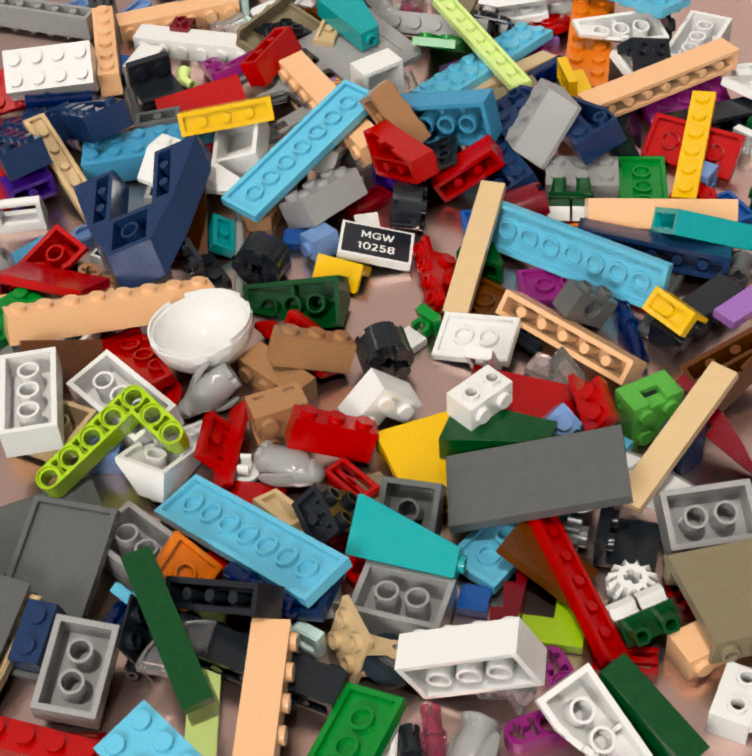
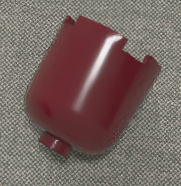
[503,181,550,216]

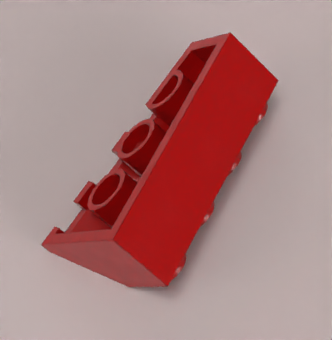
[0,715,108,756]

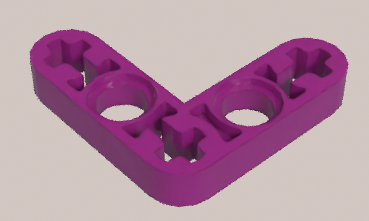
[200,50,253,81]
[504,645,574,754]

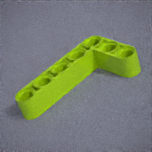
[35,385,190,498]

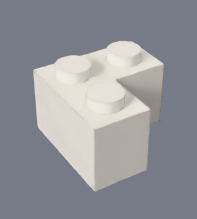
[338,367,422,427]

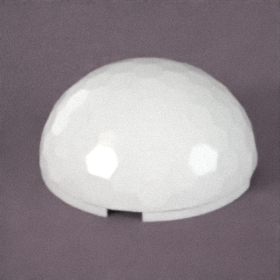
[147,288,254,374]

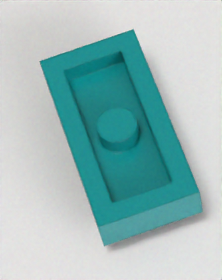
[209,213,235,259]

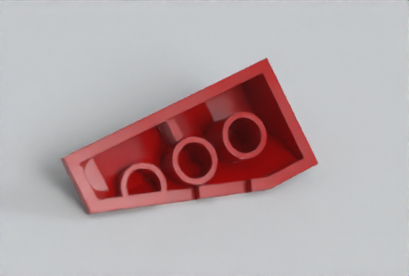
[8,224,89,291]

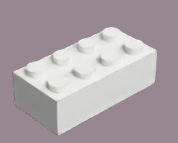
[669,10,733,57]
[2,40,99,101]
[0,346,64,458]
[66,349,184,447]
[394,616,547,700]

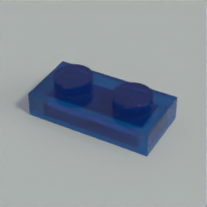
[527,55,563,83]

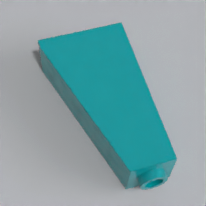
[316,0,380,52]
[650,207,752,251]
[345,493,468,580]

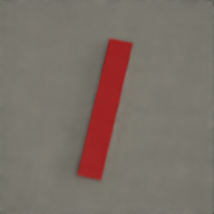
[528,516,631,667]

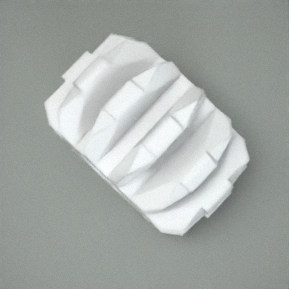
[605,559,658,608]

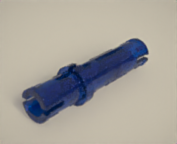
[25,90,93,109]
[614,300,650,365]
[223,562,301,618]

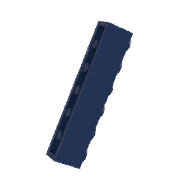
[578,217,732,279]

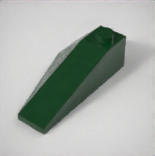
[243,275,350,329]

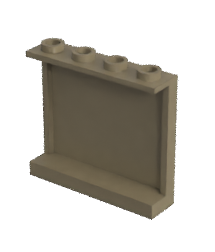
[236,0,321,64]
[662,538,752,664]

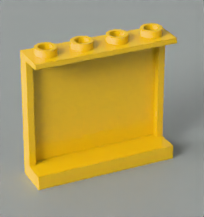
[177,95,275,137]
[376,411,449,514]

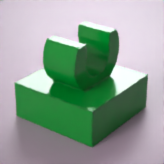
[411,303,442,338]

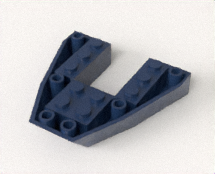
[483,85,627,191]
[0,96,134,182]
[73,134,211,288]

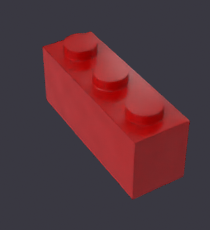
[239,26,302,87]
[431,134,505,203]
[285,404,379,464]

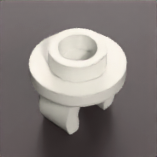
[235,453,261,482]

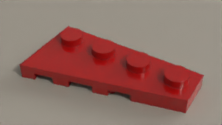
[102,327,174,391]

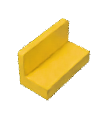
[557,56,592,98]
[312,253,372,294]
[642,286,709,338]

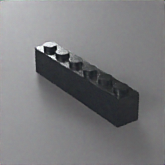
[177,609,350,718]

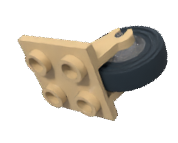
[328,594,408,687]

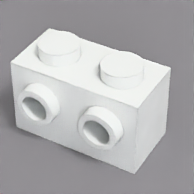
[446,364,513,431]
[706,662,752,745]

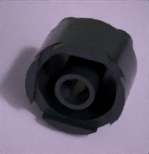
[390,181,428,232]
[231,231,291,284]
[354,321,414,378]

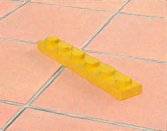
[671,90,716,199]

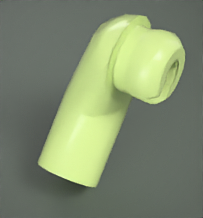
[177,65,197,89]

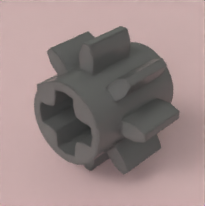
[561,515,591,553]

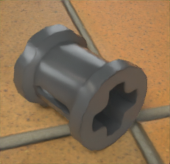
[727,251,752,285]

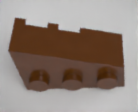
[679,327,752,413]

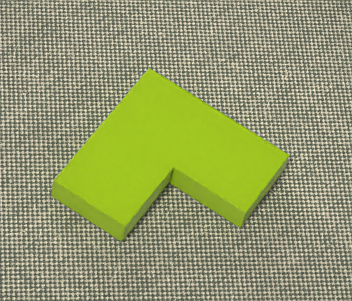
[522,599,585,654]

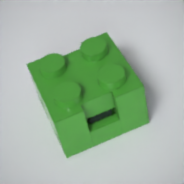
[613,370,683,450]

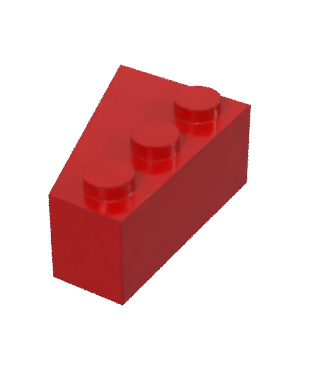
[363,120,439,185]

